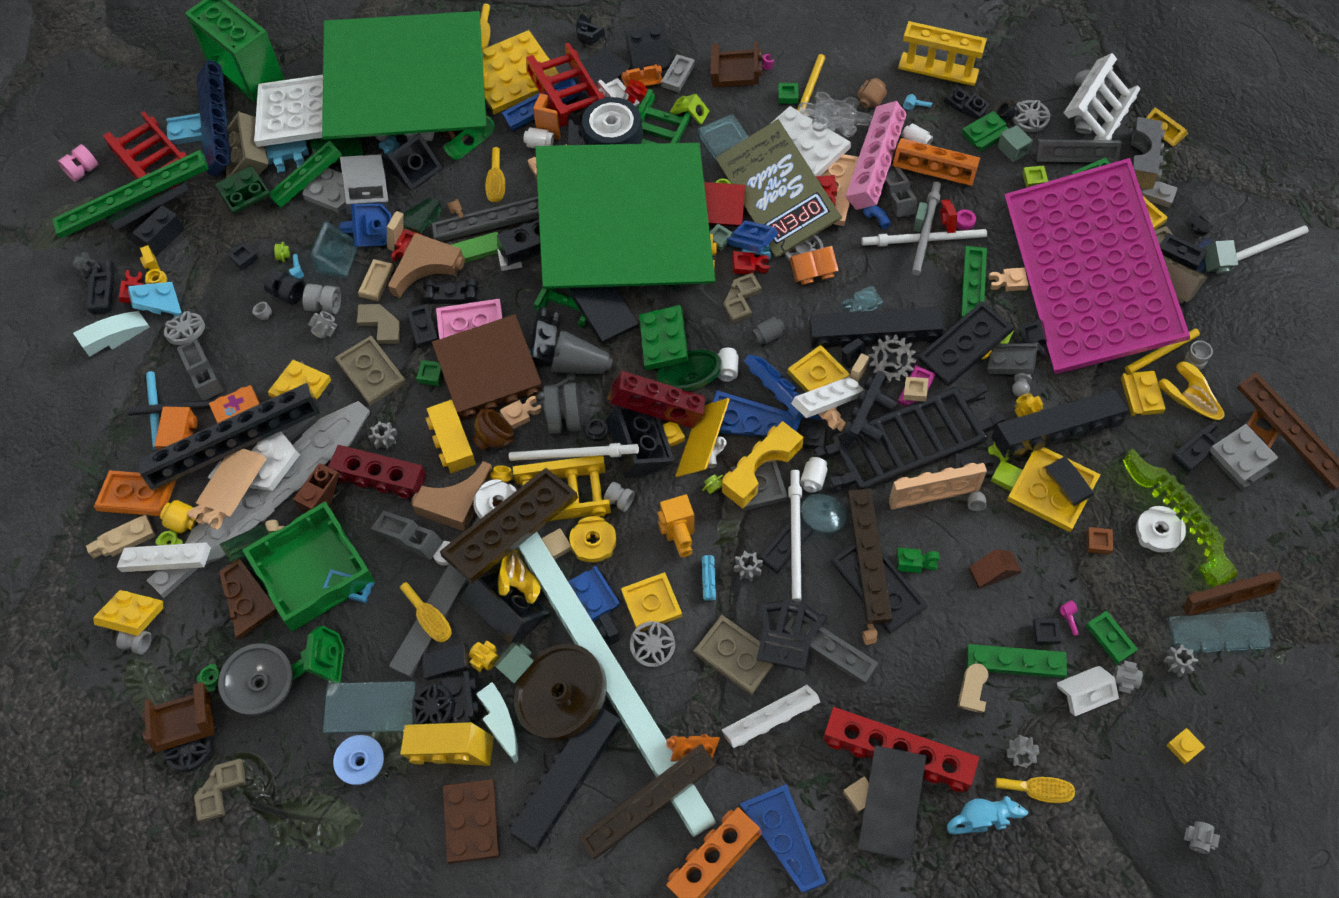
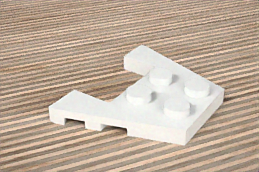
[208,431,300,491]

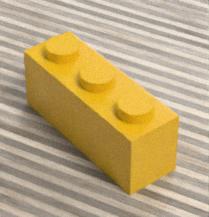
[425,400,476,474]

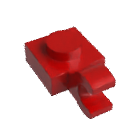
[624,79,648,104]

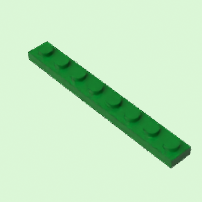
[53,150,208,238]

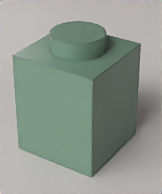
[998,125,1033,162]
[1202,240,1238,274]
[493,643,533,683]

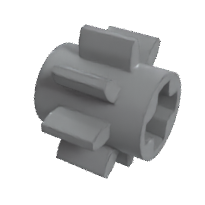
[308,311,337,338]
[368,421,398,450]
[734,551,763,581]
[1164,644,1198,677]
[1113,661,1143,693]
[1007,735,1039,768]
[1184,821,1220,854]

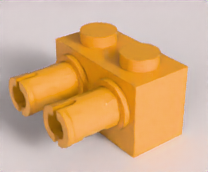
[657,494,694,558]

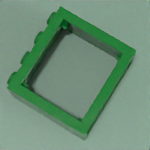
[185,0,285,103]

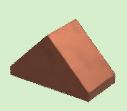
[969,550,1022,589]

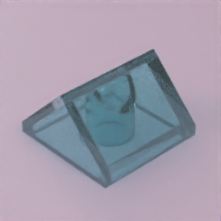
[310,221,358,278]

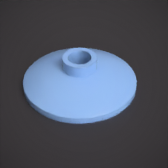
[333,735,384,785]

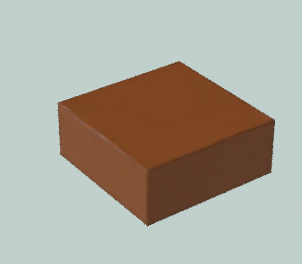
[1087,527,1113,554]

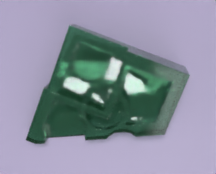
[402,198,443,234]

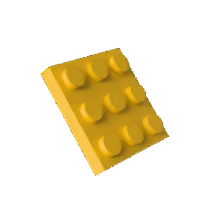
[1007,447,1101,532]

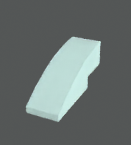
[73,311,150,357]
[476,682,518,763]

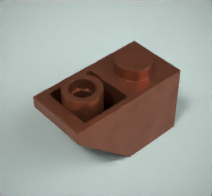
[293,463,339,513]

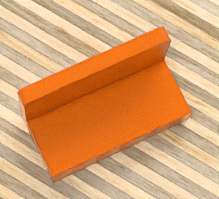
[533,93,561,140]

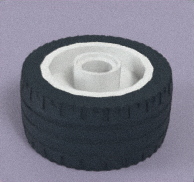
[581,97,643,145]

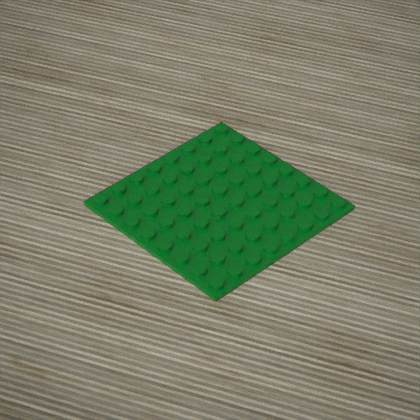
[322,11,487,140]
[535,143,715,289]

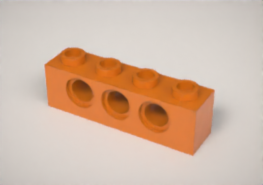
[892,138,980,186]
[666,807,763,898]

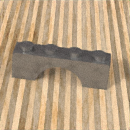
[1131,117,1165,189]

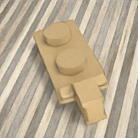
[86,515,156,559]

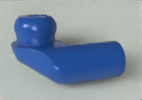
[863,205,891,229]

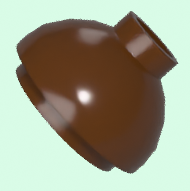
[473,409,514,450]

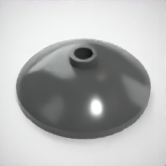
[218,644,293,716]

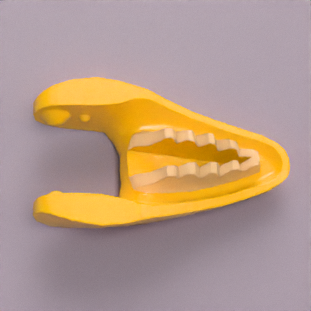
[1159,361,1225,421]
[498,550,540,604]

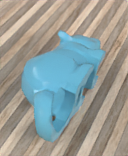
[947,796,1028,834]

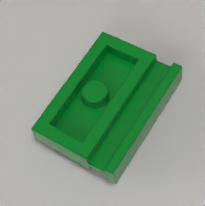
[961,111,1011,153]

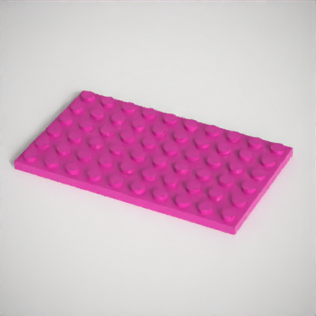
[1005,158,1190,374]

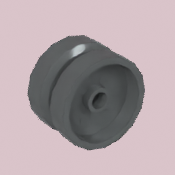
[543,382,581,435]

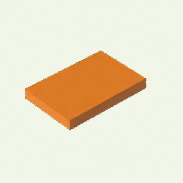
[94,470,177,516]

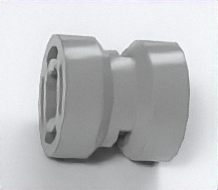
[1184,341,1213,370]
[604,482,635,512]
[116,630,152,655]

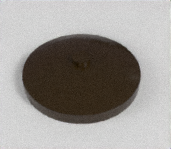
[514,644,607,741]

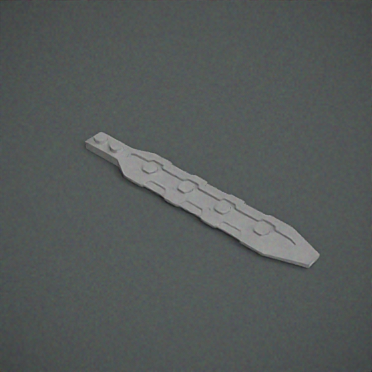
[147,401,370,598]

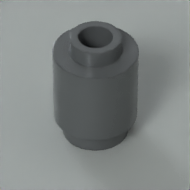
[751,316,785,346]

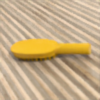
[480,4,490,49]
[485,147,506,202]
[400,582,452,642]
[995,777,1075,803]

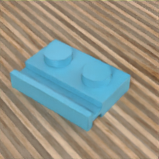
[166,113,202,145]

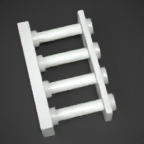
[1064,53,1140,140]

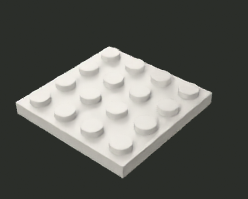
[254,75,323,147]
[770,106,851,176]

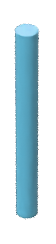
[146,371,160,450]

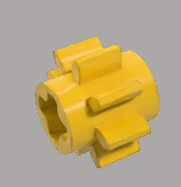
[1014,393,1043,417]
[469,641,499,672]

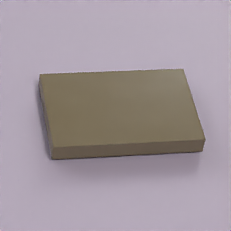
[335,336,406,406]
[693,615,775,696]

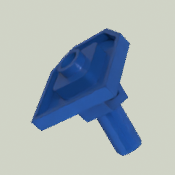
[339,204,392,247]

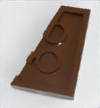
[219,558,278,640]

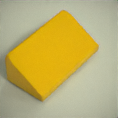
[1146,107,1188,147]

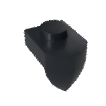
[576,13,605,43]

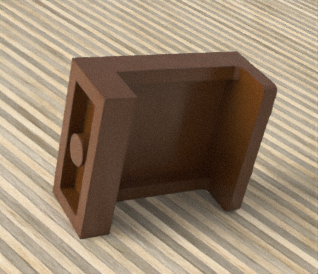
[710,42,763,87]
[142,682,214,753]

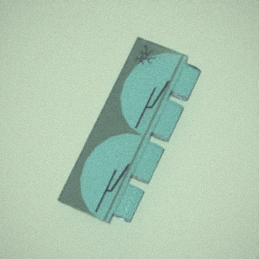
[1168,611,1272,653]

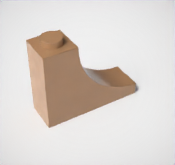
[388,233,465,298]
[412,461,493,531]

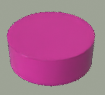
[956,210,976,231]

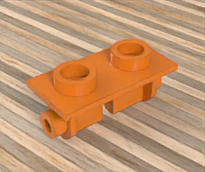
[621,64,662,87]
[666,734,720,762]

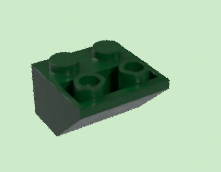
[215,165,271,214]

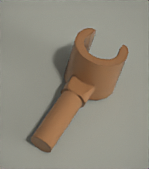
[447,199,463,218]
[862,624,878,645]

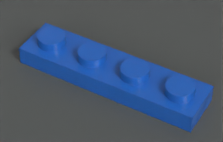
[502,78,581,131]

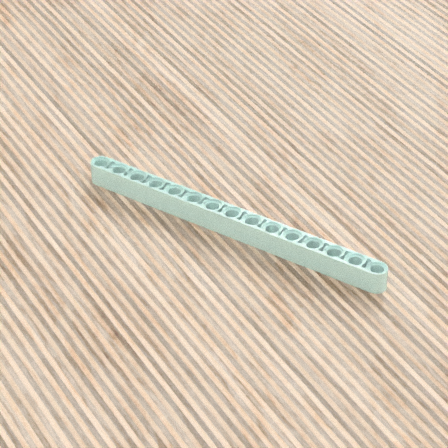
[517,532,716,837]

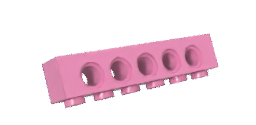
[846,101,907,210]

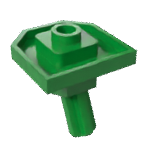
[291,626,345,684]

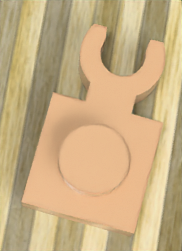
[988,268,1029,291]
[500,396,542,429]
[819,407,846,431]

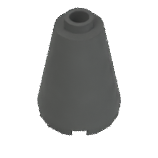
[551,330,613,375]

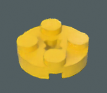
[570,516,616,562]

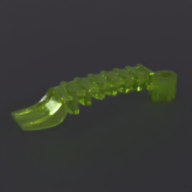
[1123,448,1237,588]

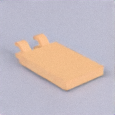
[188,449,267,530]

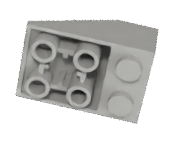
[340,155,388,214]

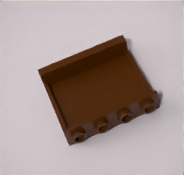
[432,314,542,419]

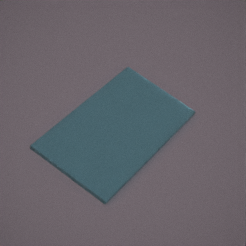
[323,682,416,733]

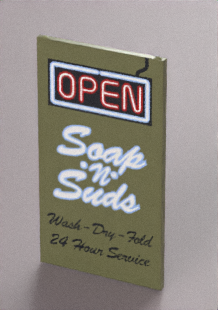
[716,119,842,258]

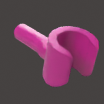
[759,54,774,70]
[1060,601,1079,636]

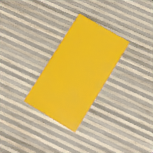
[675,398,730,477]

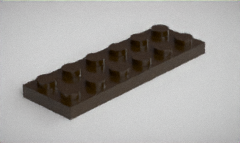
[440,468,578,584]

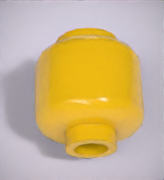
[160,500,197,534]

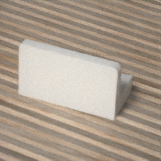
[1057,666,1119,716]

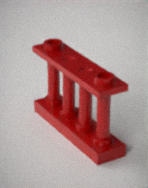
[526,43,605,127]
[103,111,187,179]

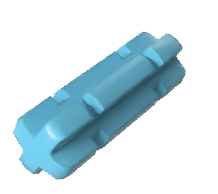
[702,555,716,601]

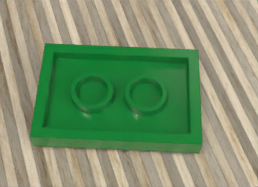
[639,305,689,371]

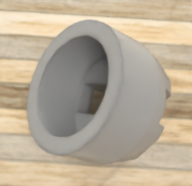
[252,302,272,321]
[968,491,987,511]

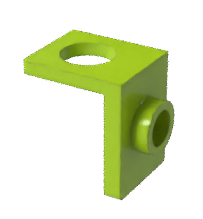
[670,94,709,125]

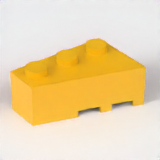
[400,722,494,766]

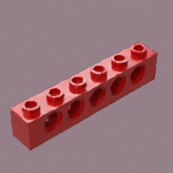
[823,707,979,792]

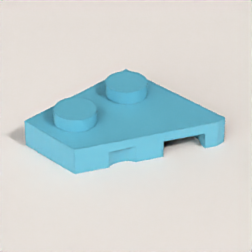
[128,282,182,318]

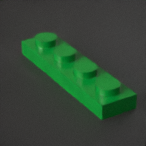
[270,141,342,208]
[961,246,987,319]
[967,644,1067,678]

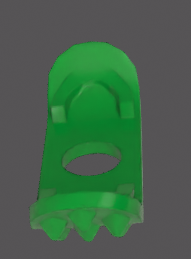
[443,116,495,160]

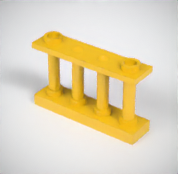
[898,21,987,86]
[513,455,611,521]

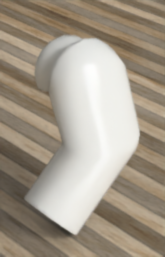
[707,437,727,469]

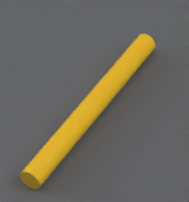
[797,54,825,114]
[1125,328,1200,375]

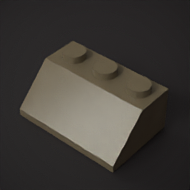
[225,112,269,178]
[1163,255,1208,303]

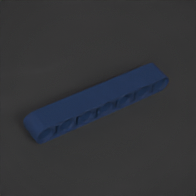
[197,60,230,177]

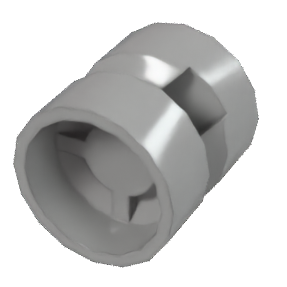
[303,284,341,314]

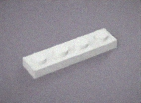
[791,377,865,418]
[117,542,211,572]
[722,685,820,748]

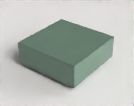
[913,202,928,232]
[710,224,733,252]

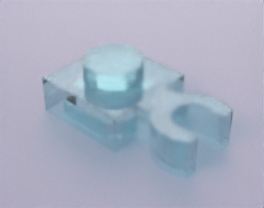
[842,286,883,312]

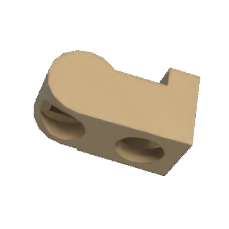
[957,664,988,714]

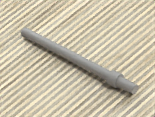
[912,182,941,276]

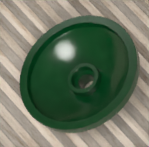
[657,350,722,392]

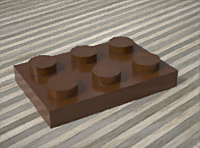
[443,779,500,864]

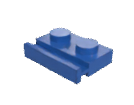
[727,220,778,253]
[568,566,620,622]

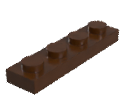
[1184,571,1282,616]

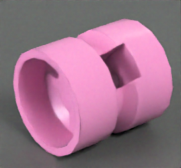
[57,144,99,182]

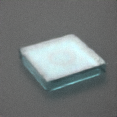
[698,114,748,161]

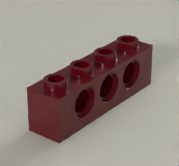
[610,371,705,428]
[328,445,426,499]

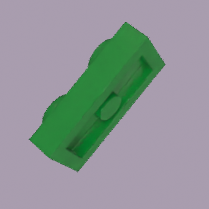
[1086,611,1138,665]

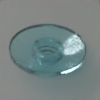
[801,494,846,532]

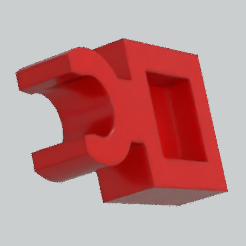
[816,175,837,206]
[940,199,957,233]
[392,229,422,262]
[732,251,770,274]
[119,270,144,303]

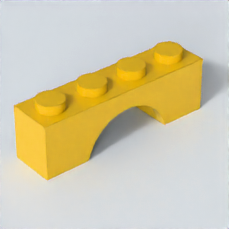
[722,421,804,509]

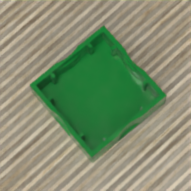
[242,501,375,632]

